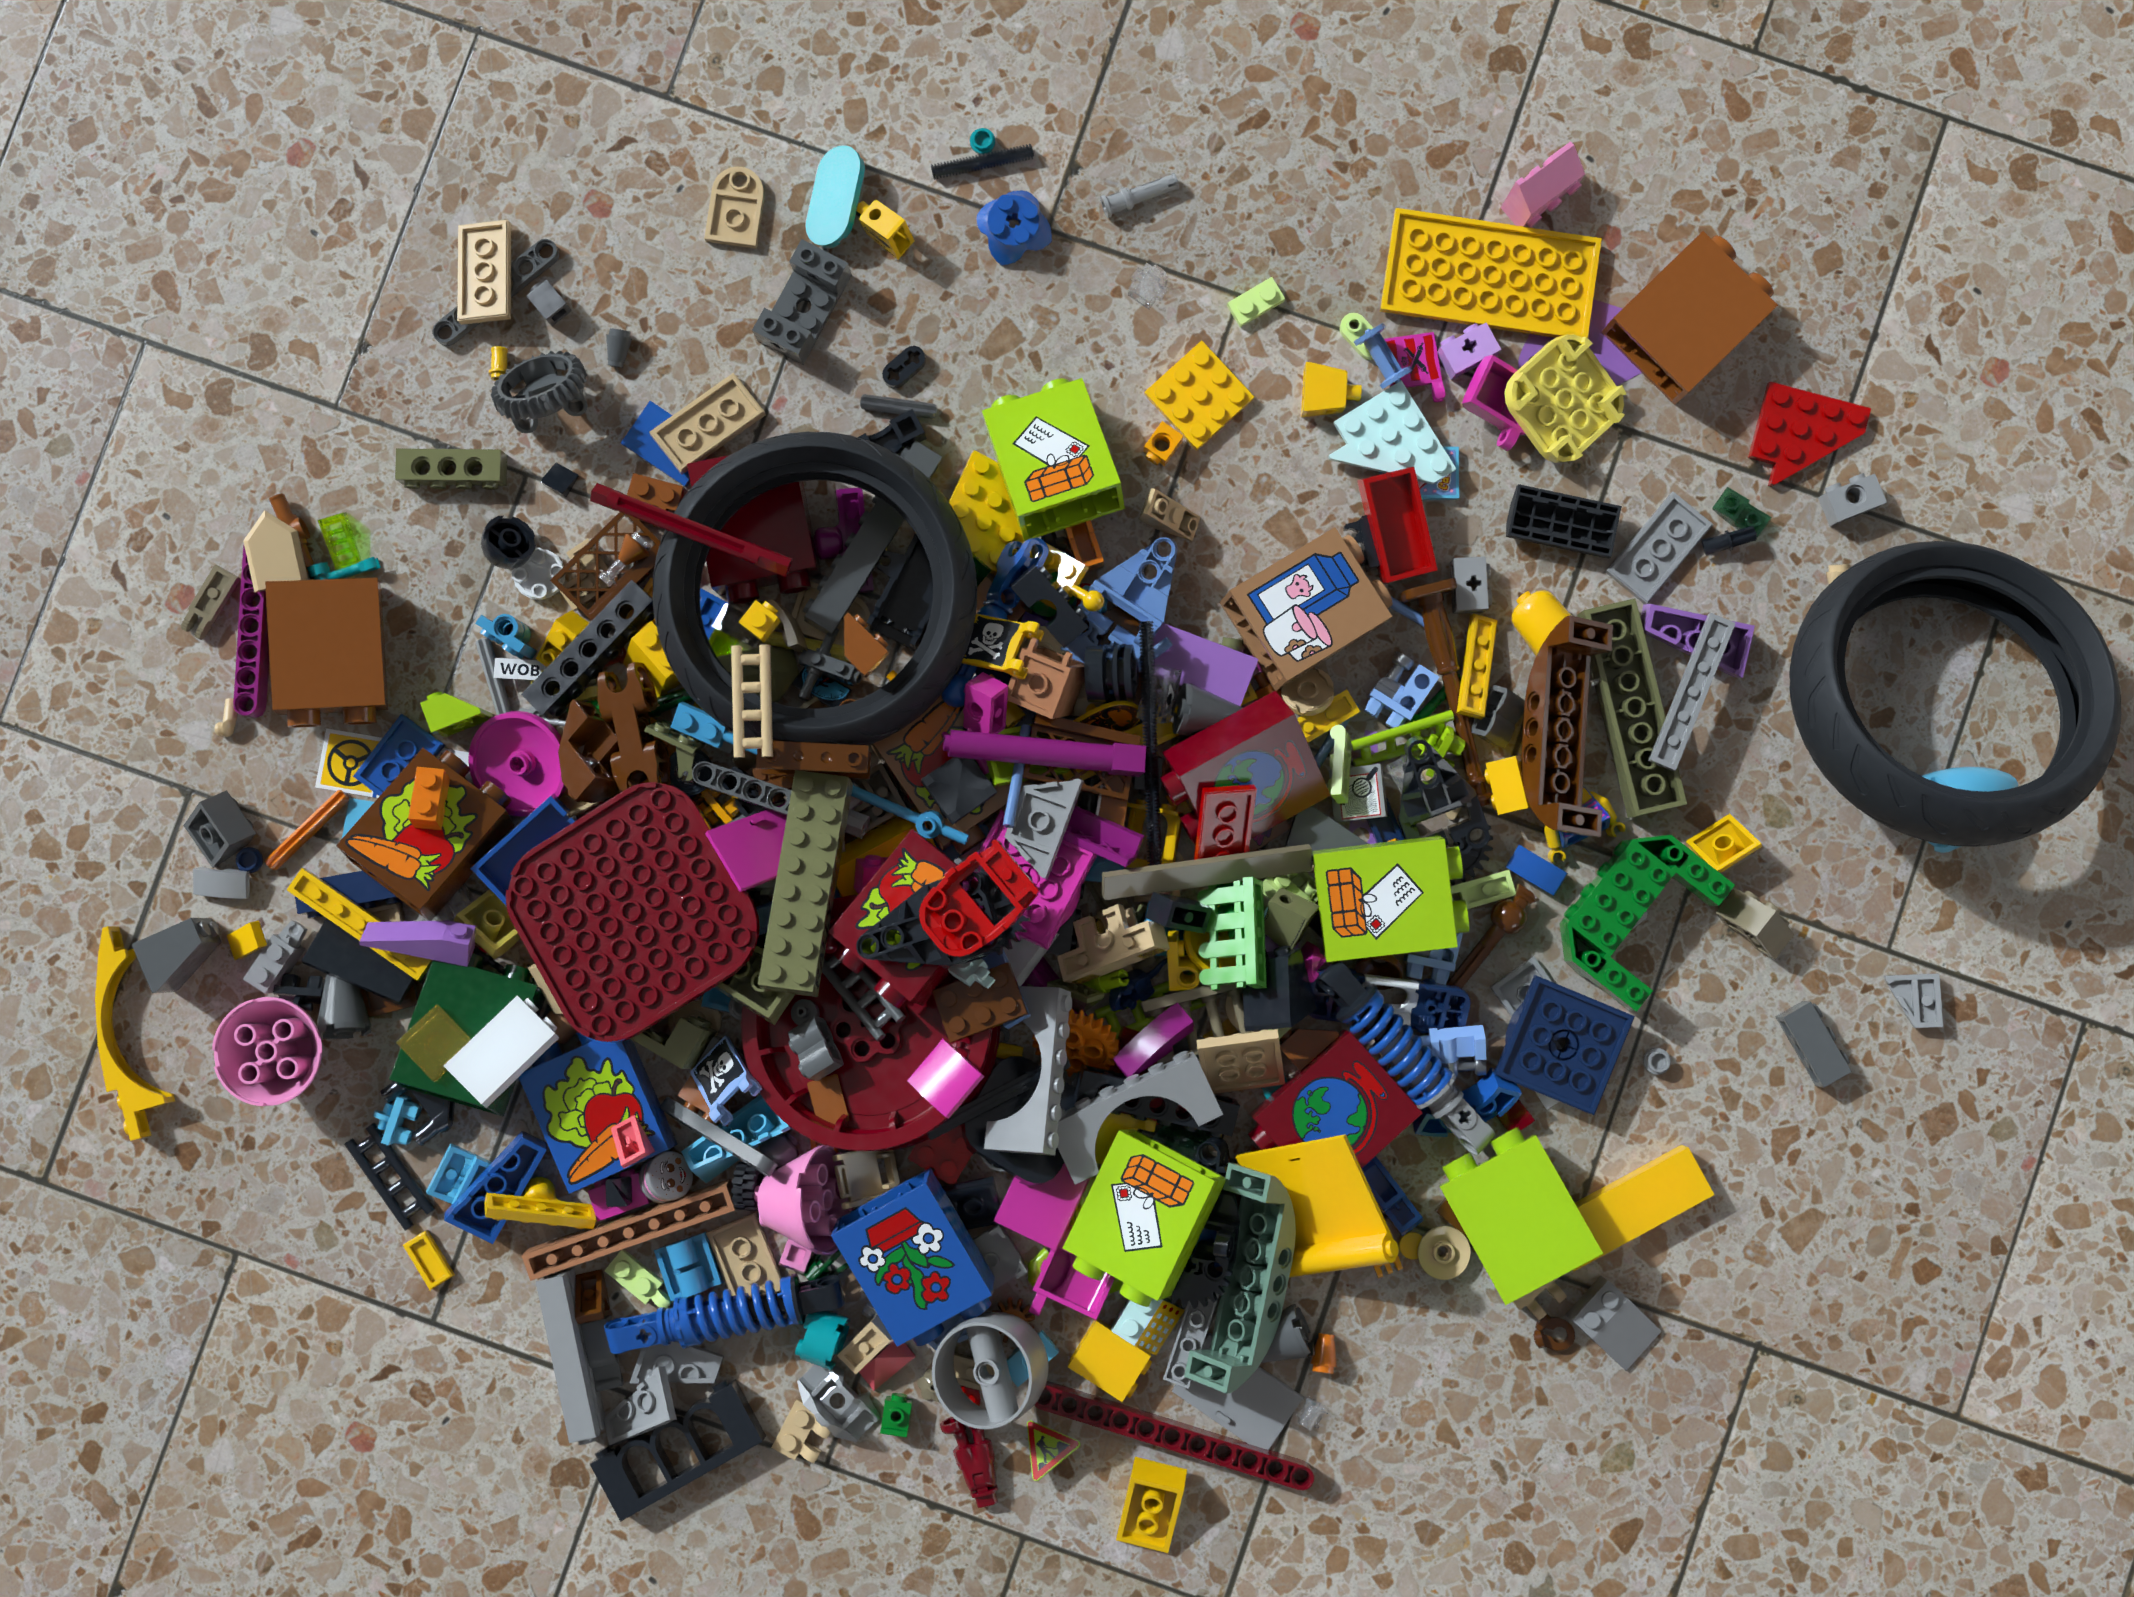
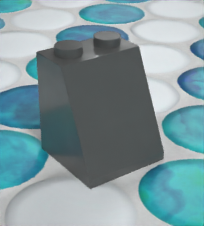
[132,918,222,993]

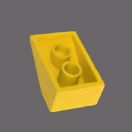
[1116,1457,1187,1553]

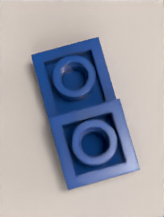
[1505,845,1568,896]

